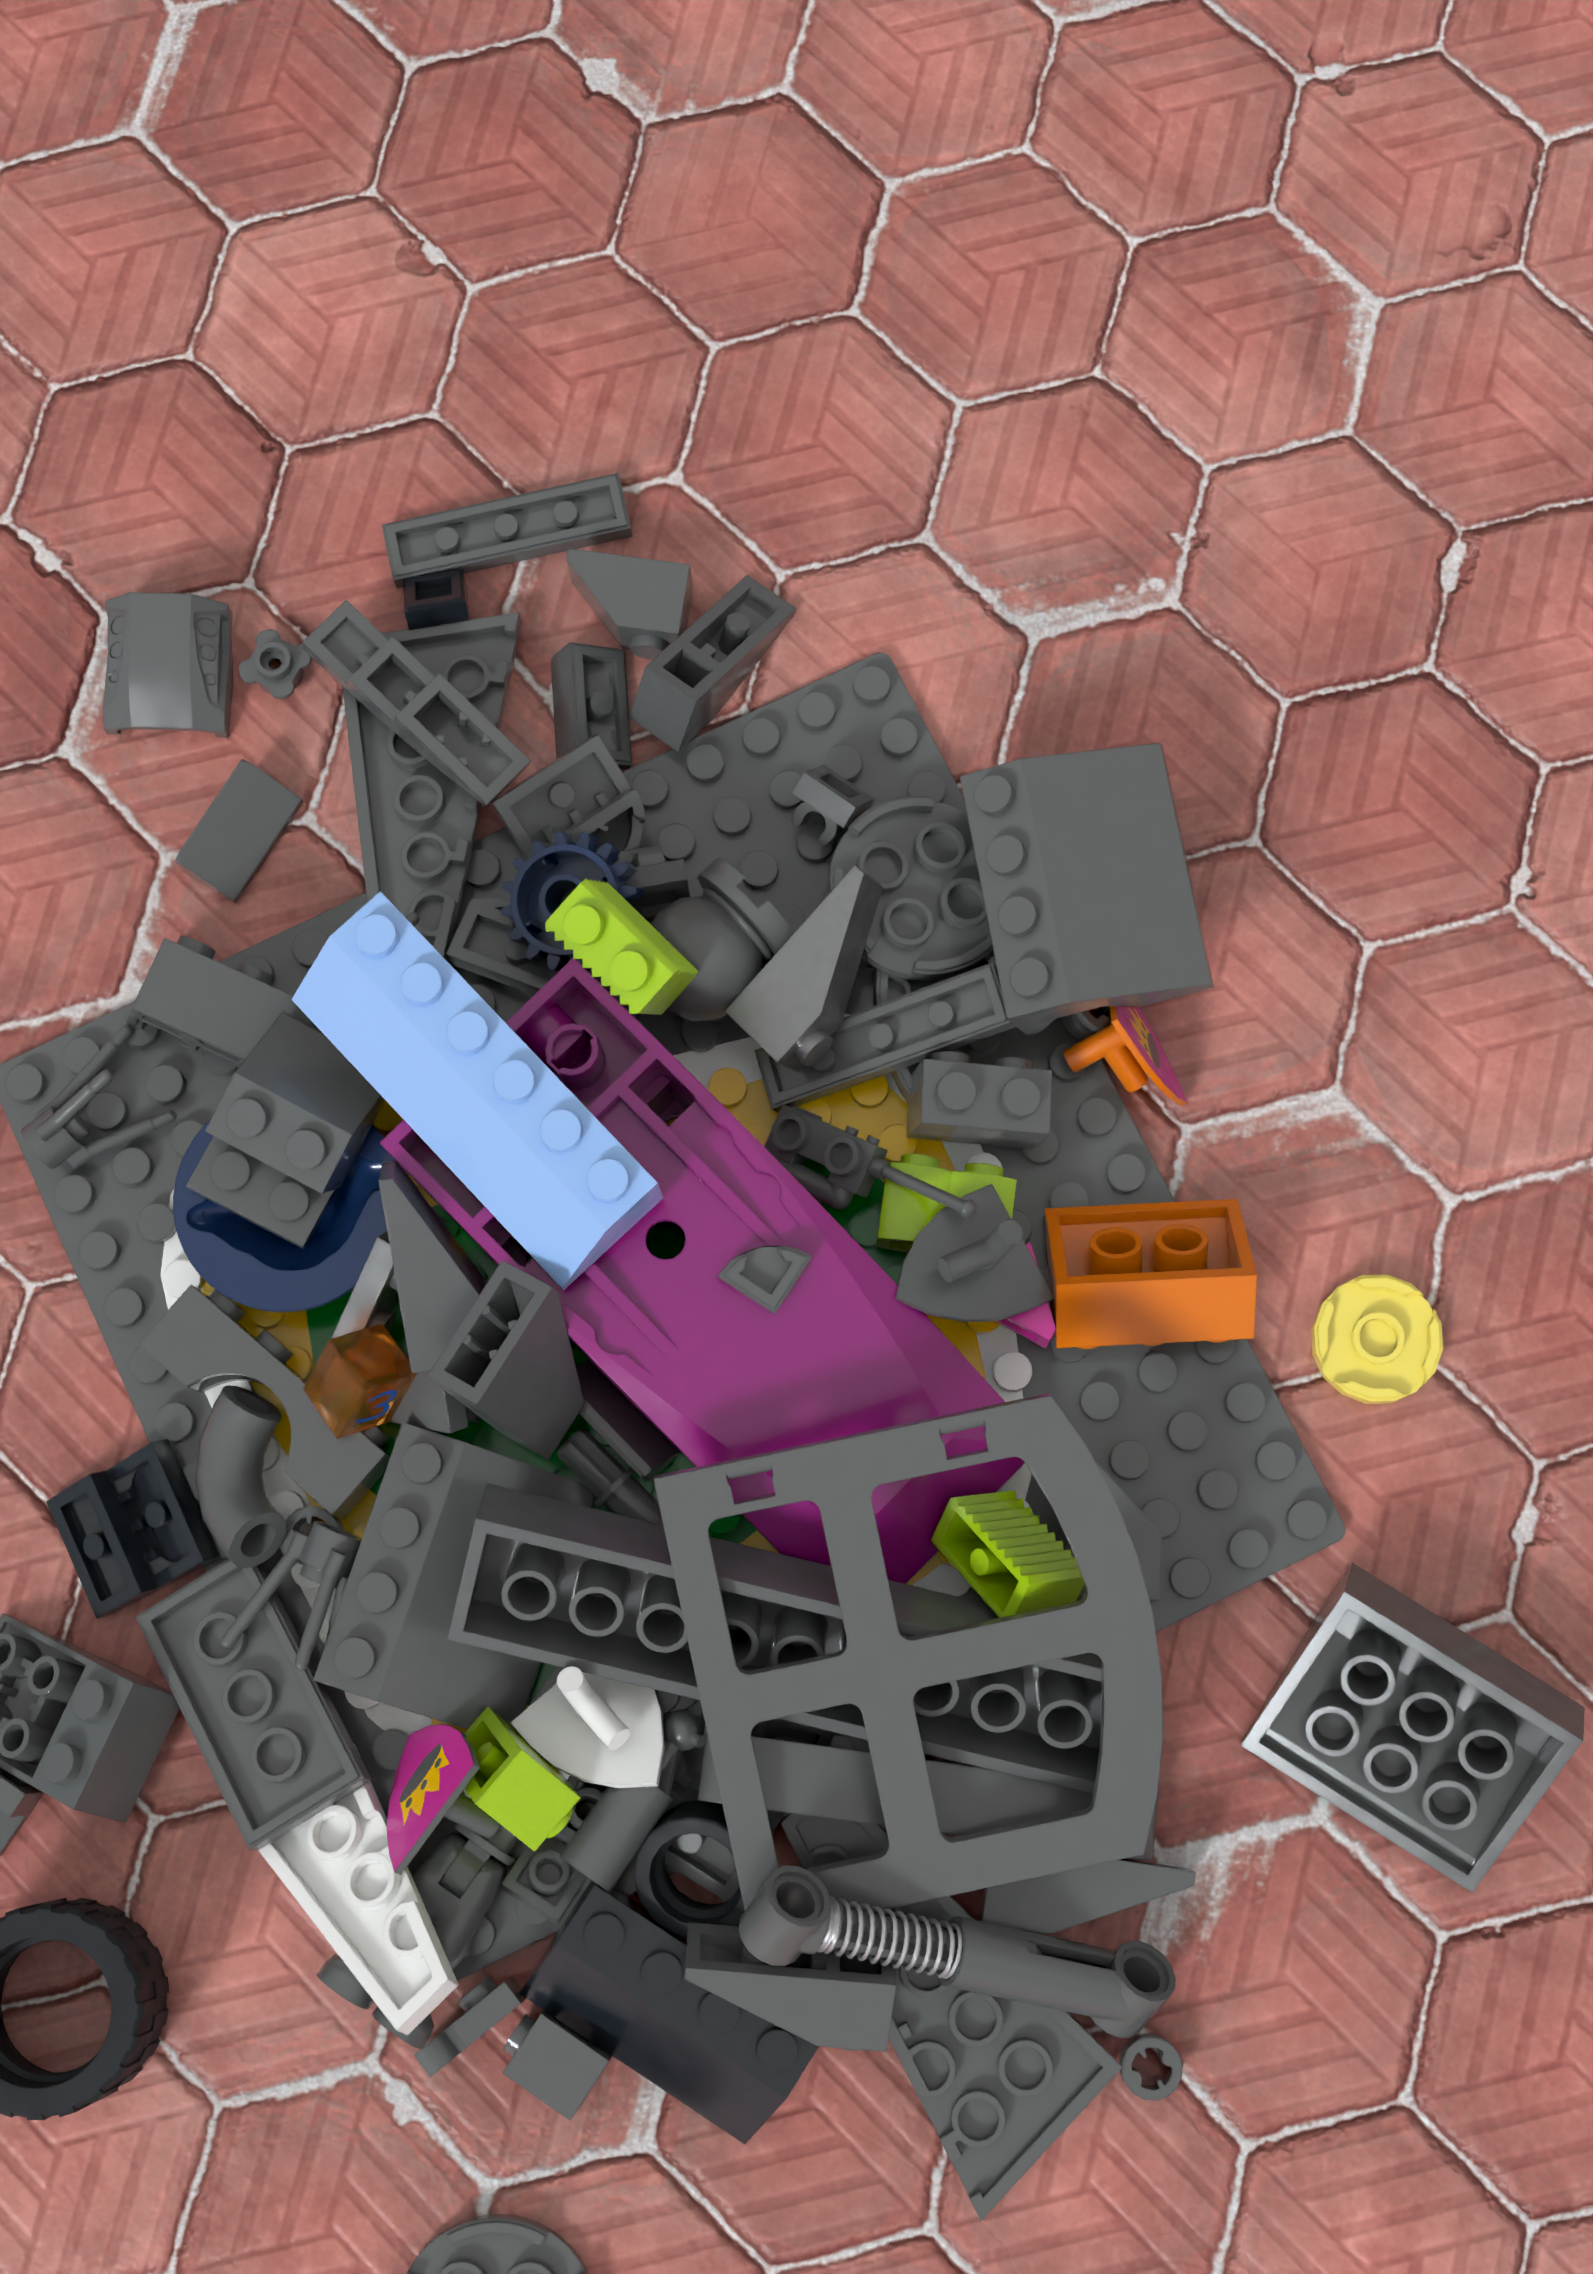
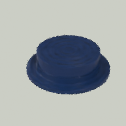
[173,1118,394,1313]

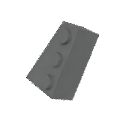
[126,936,320,1068]

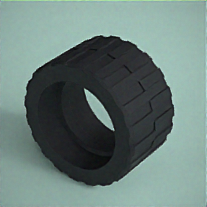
[0,1898,169,2120]

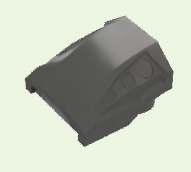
[103,592,233,738]

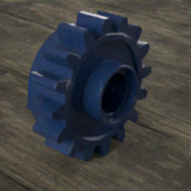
[501,831,644,972]

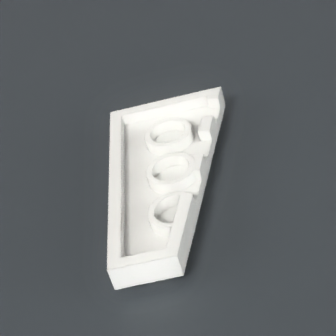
[258,1744,459,2035]

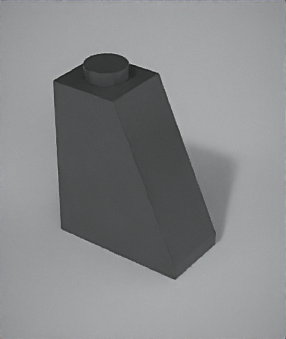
[427,1260,584,1460]

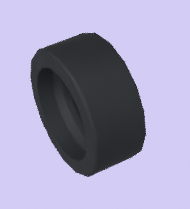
[633,1800,745,1938]

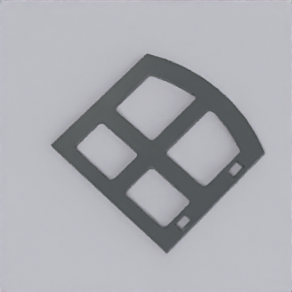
[654,1393,1163,1912]

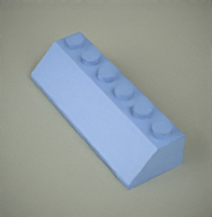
[292,891,663,1291]

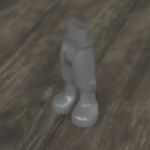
[317,1823,519,2049]

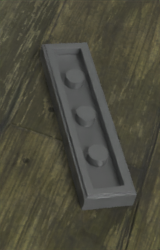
[382,473,633,588]
[754,963,1016,1113]

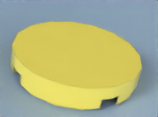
[1311,1275,1443,1404]

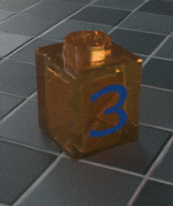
[303,1323,417,1439]

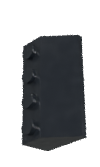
[519,1880,819,2144]

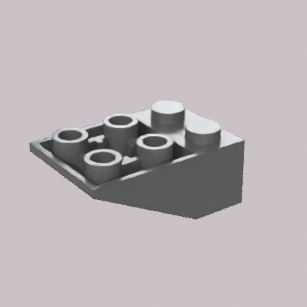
[0,1613,180,1823]

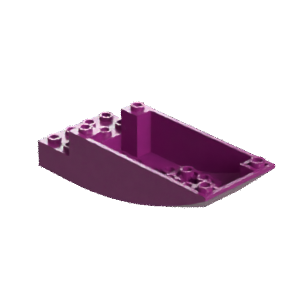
[380,958,1025,1584]

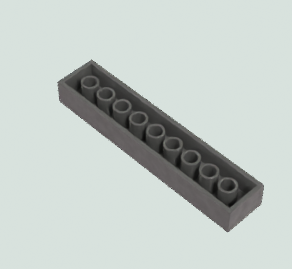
[447,1483,1102,1794]

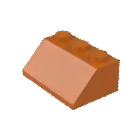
[1044,1199,1257,1349]

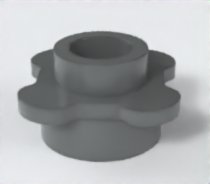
[239,629,312,699]

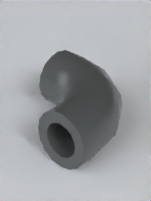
[196,1385,286,1568]

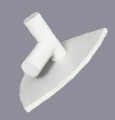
[511,1666,665,1788]

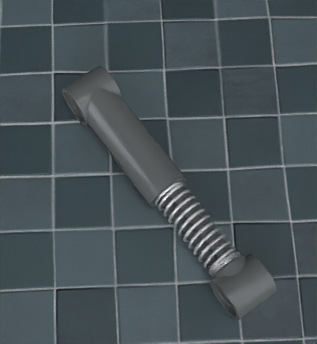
[739,1865,1176,2038]

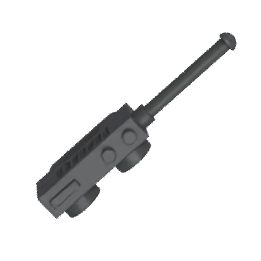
[764,1104,976,1218]

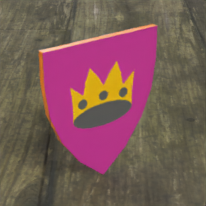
[1063,1006,1188,1106]

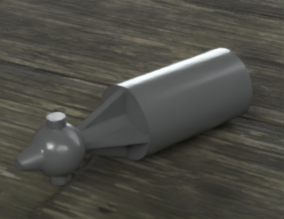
[559,1700,706,1892]

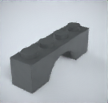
[138,1284,391,1519]

